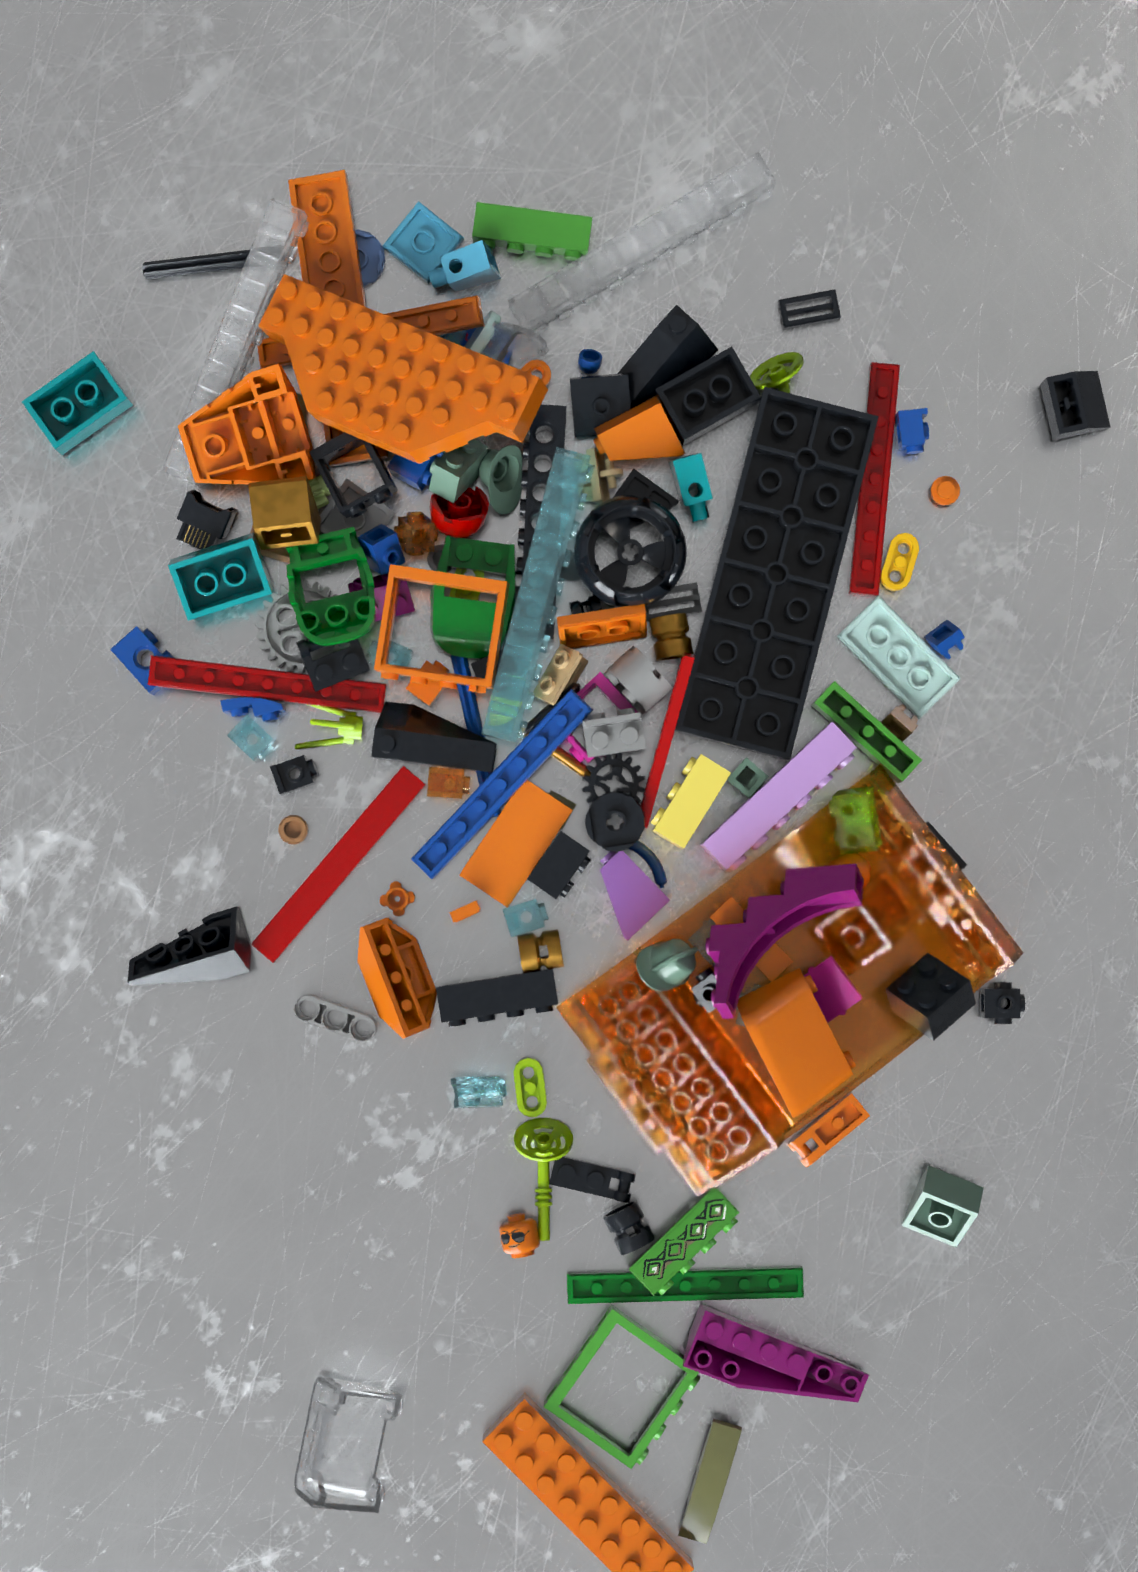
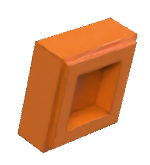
[449,900,481,923]

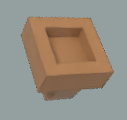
[881,704,918,742]

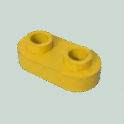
[880,533,919,591]

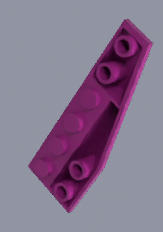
[683,1303,869,1403]

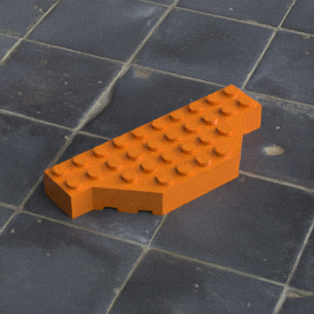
[258,274,548,464]

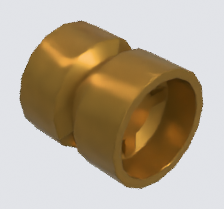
[649,613,694,661]
[517,929,564,973]

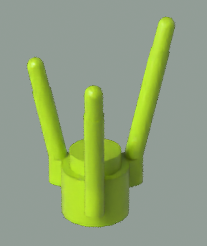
[294,704,363,749]

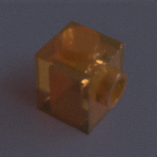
[427,767,471,800]

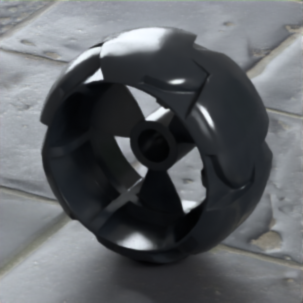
[574,495,687,607]

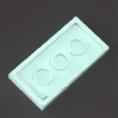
[837,595,961,720]

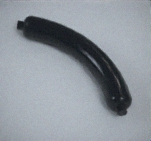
[524,683,580,734]

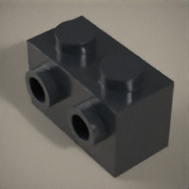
[527,831,591,899]

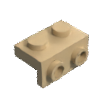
[532,644,588,705]

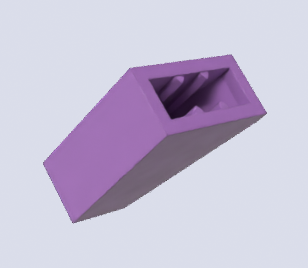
[600,851,670,941]

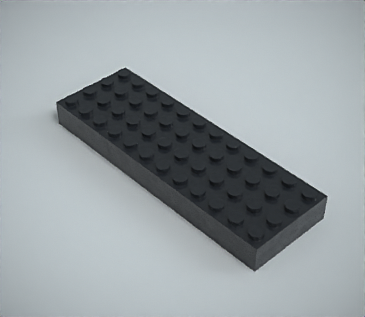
[675,387,879,760]

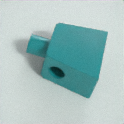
[668,453,713,522]

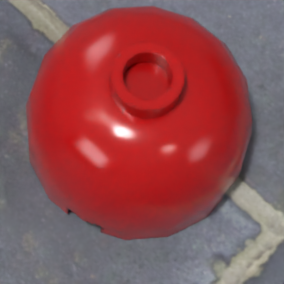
[429,486,489,538]

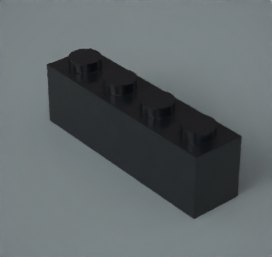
[436,969,558,1027]

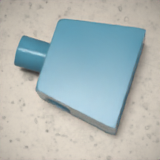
[429,240,501,291]

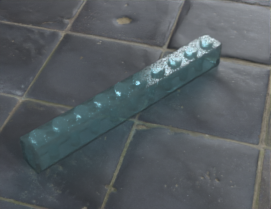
[481,447,595,744]

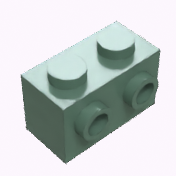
[429,439,488,503]

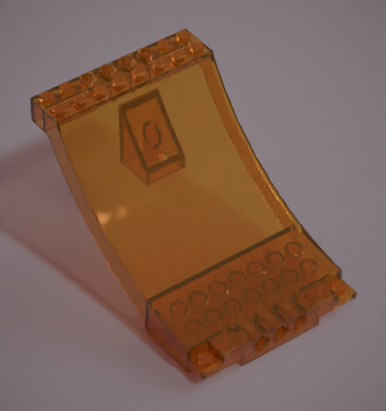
[556,764,1024,1197]

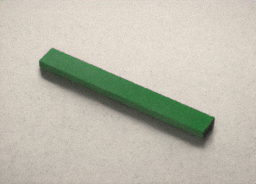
[567,1266,804,1304]

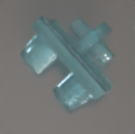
[451,1077,507,1108]

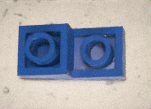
[220,697,286,722]

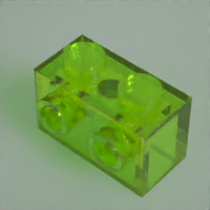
[829,786,882,855]

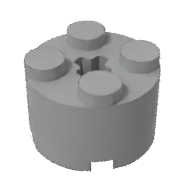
[603,646,673,715]

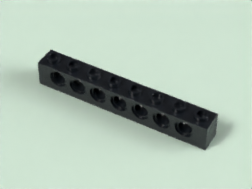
[513,404,567,642]

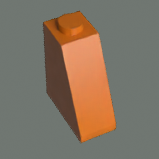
[593,396,686,461]

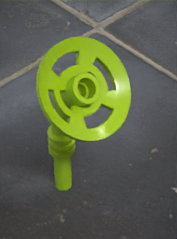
[750,352,804,393]
[514,1118,573,1241]

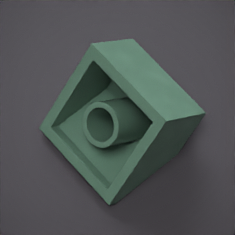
[902,1166,984,1248]

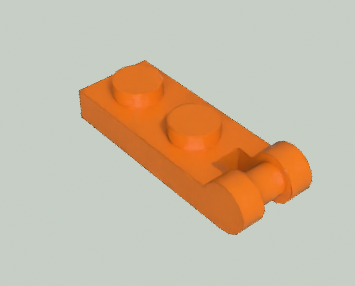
[787,1092,870,1168]

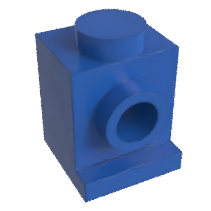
[895,408,929,454]

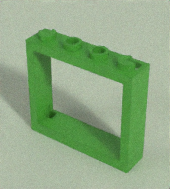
[544,1304,700,1469]

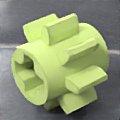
[308,475,330,509]

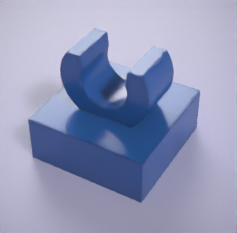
[924,620,965,660]

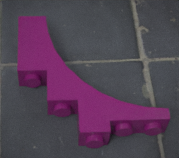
[705,864,864,1019]

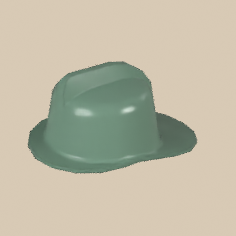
[479,445,522,514]
[636,939,698,991]

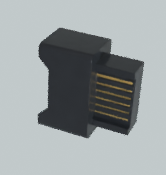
[176,490,238,550]

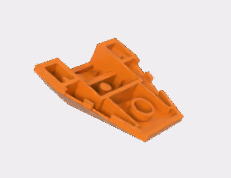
[178,364,315,485]

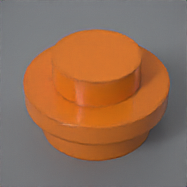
[930,476,960,506]

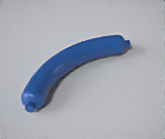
[628,841,667,888]

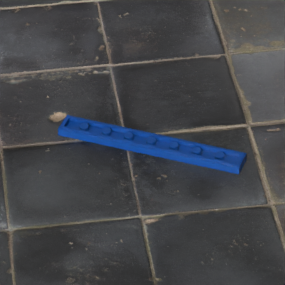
[411,689,593,879]

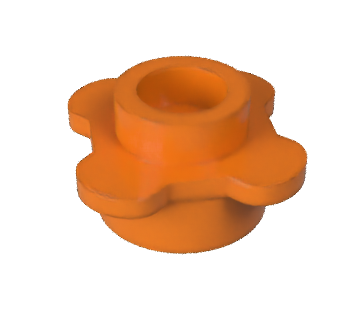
[380,881,415,916]

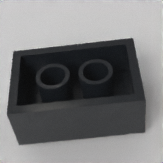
[654,346,761,446]

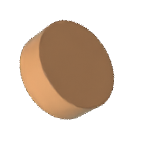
[278,815,309,844]

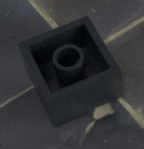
[886,953,976,1041]

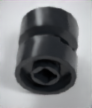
[603,1200,655,1255]

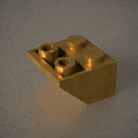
[249,476,321,550]

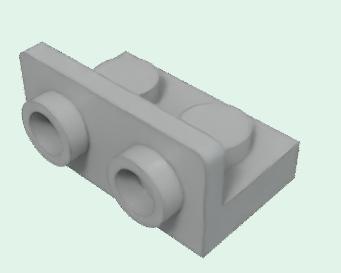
[582,708,646,758]

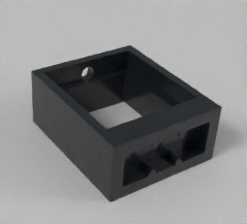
[309,432,398,518]

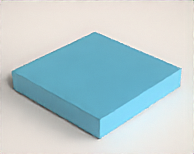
[382,201,464,284]

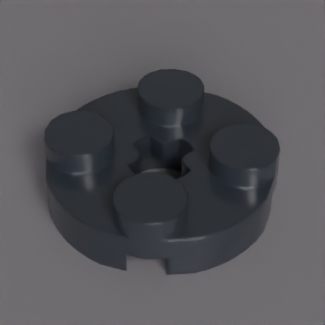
[585,791,645,852]

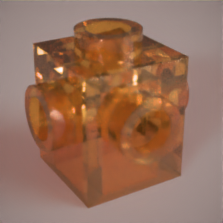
[394,512,438,556]

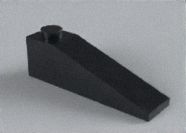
[617,305,719,409]
[371,701,497,772]
[127,906,251,986]

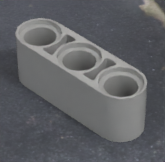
[293,994,378,1042]

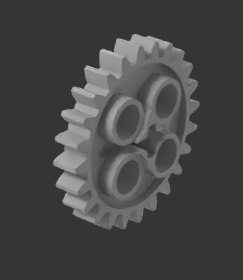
[255,579,349,674]

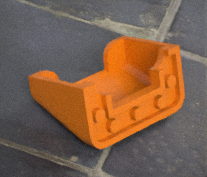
[737,968,856,1118]

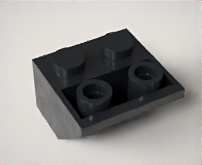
[1040,371,1111,441]

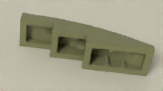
[678,1418,742,1544]

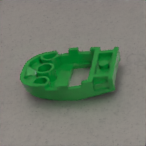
[286,527,376,646]
[430,535,516,659]

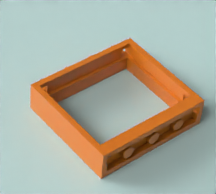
[374,564,510,694]

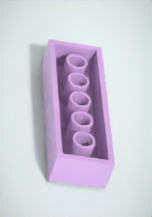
[700,722,857,871]

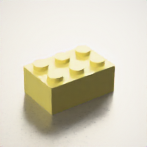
[651,754,731,850]

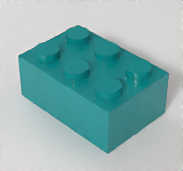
[22,351,133,455]
[168,532,273,621]

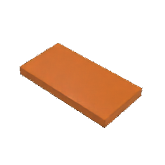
[459,780,573,908]

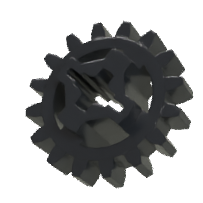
[582,753,645,803]

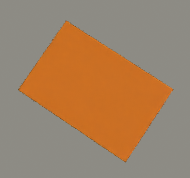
[557,604,647,649]

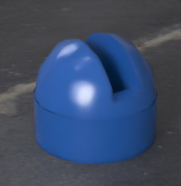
[578,349,602,374]

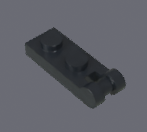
[549,1156,636,1203]

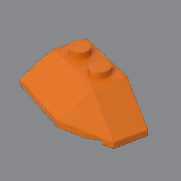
[357,918,437,1039]

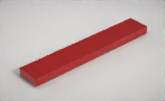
[641,652,695,828]

